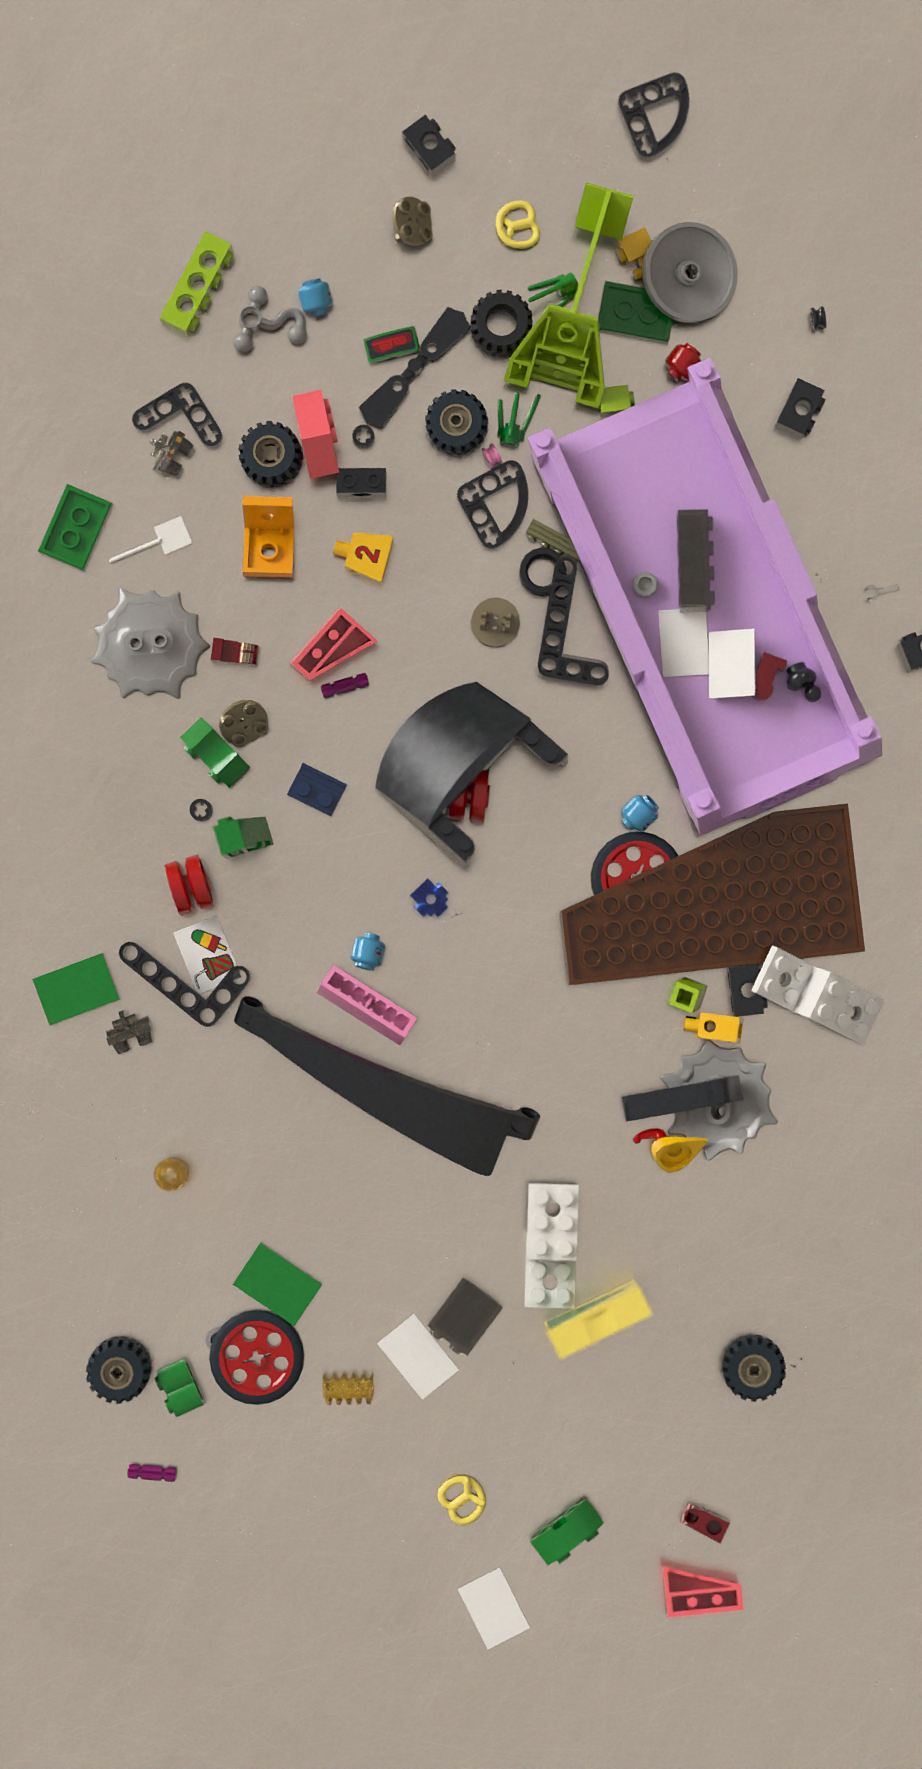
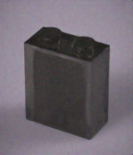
[427,1276,503,1356]

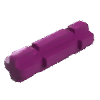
[321,673,369,698]
[127,1464,177,1482]

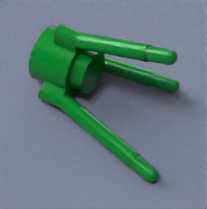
[528,273,579,307]
[497,392,541,446]

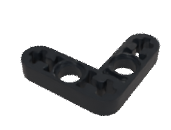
[132,383,223,448]

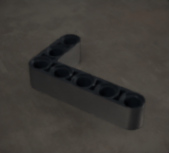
[538,554,609,685]
[119,942,251,1027]
[622,1075,743,1122]

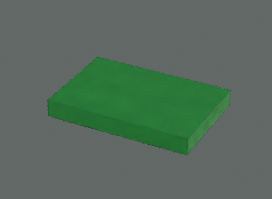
[598,281,673,344]
[38,484,113,572]
[32,953,120,1026]
[232,1243,322,1326]

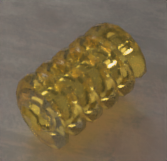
[154,1157,189,1191]
[323,1373,374,1406]

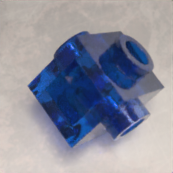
[410,878,449,917]

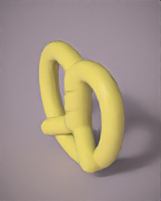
[496,200,541,249]
[437,1476,486,1526]

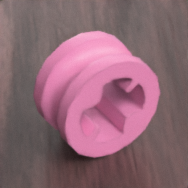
[481,443,503,468]

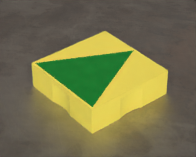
[544,1279,653,1359]

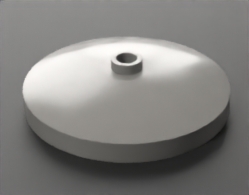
[642,222,738,323]

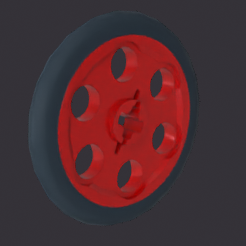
[591,831,679,895]
[209,1310,304,1405]

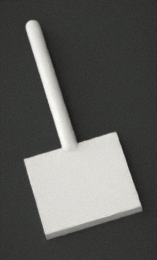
[109,516,192,563]

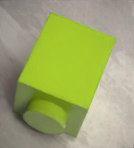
[599,385,635,417]
[669,977,708,1013]

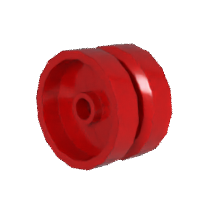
[449,769,490,824]
[164,854,214,916]

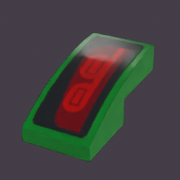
[363,326,421,364]

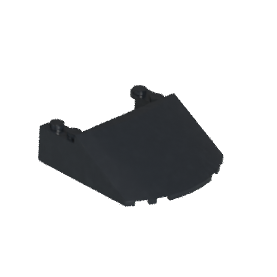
[375,682,568,870]

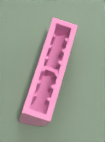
[317,965,417,1046]

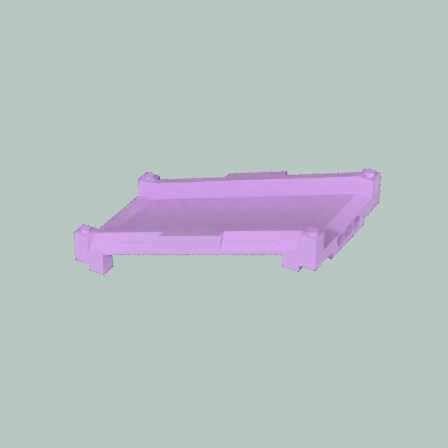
[527,358,882,836]

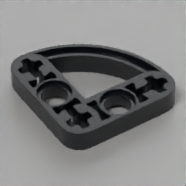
[618,72,689,160]
[457,460,528,550]

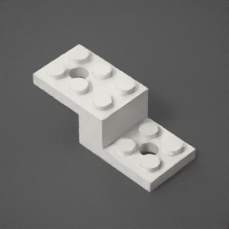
[751,946,884,1045]
[524,1183,579,1309]

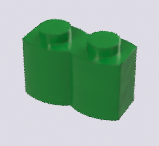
[154,1358,205,1417]

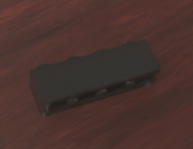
[676,509,715,613]

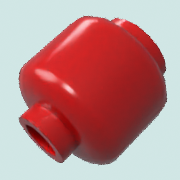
[665,343,701,381]

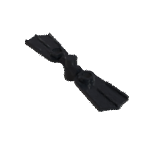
[359,307,471,428]

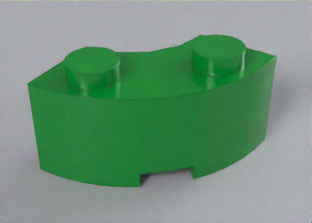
[180,717,250,787]
[530,1499,604,1565]

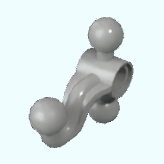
[233,286,307,352]

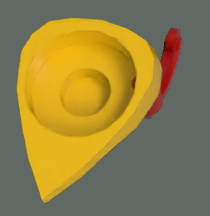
[633,1128,708,1173]

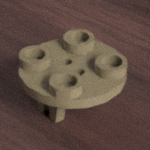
[392,196,433,246]
[471,597,520,647]
[219,700,268,747]

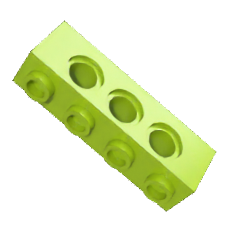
[159,231,234,336]

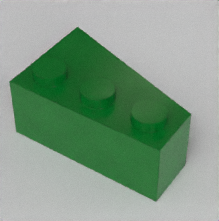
[213,816,274,859]

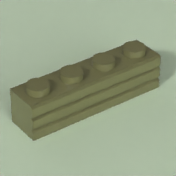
[526,519,581,563]

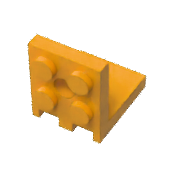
[242,496,295,578]

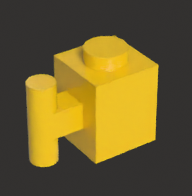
[615,227,652,280]

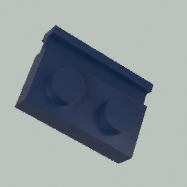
[287,763,347,817]

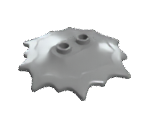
[91,588,210,699]
[661,1039,778,1161]

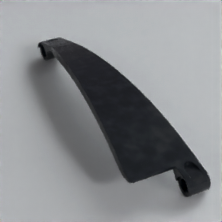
[234,996,540,1176]

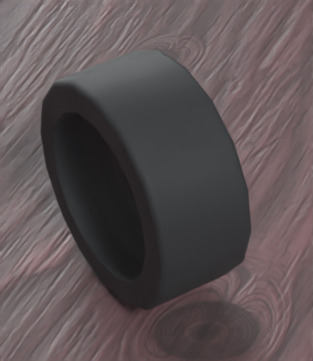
[519,547,566,596]

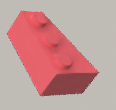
[292,390,339,479]
[289,608,377,680]
[662,1566,744,1618]

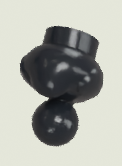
[786,662,822,702]

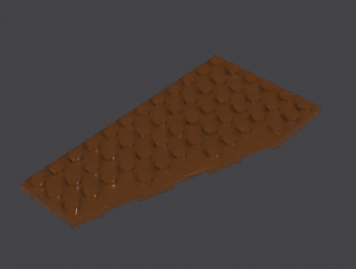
[561,803,865,985]

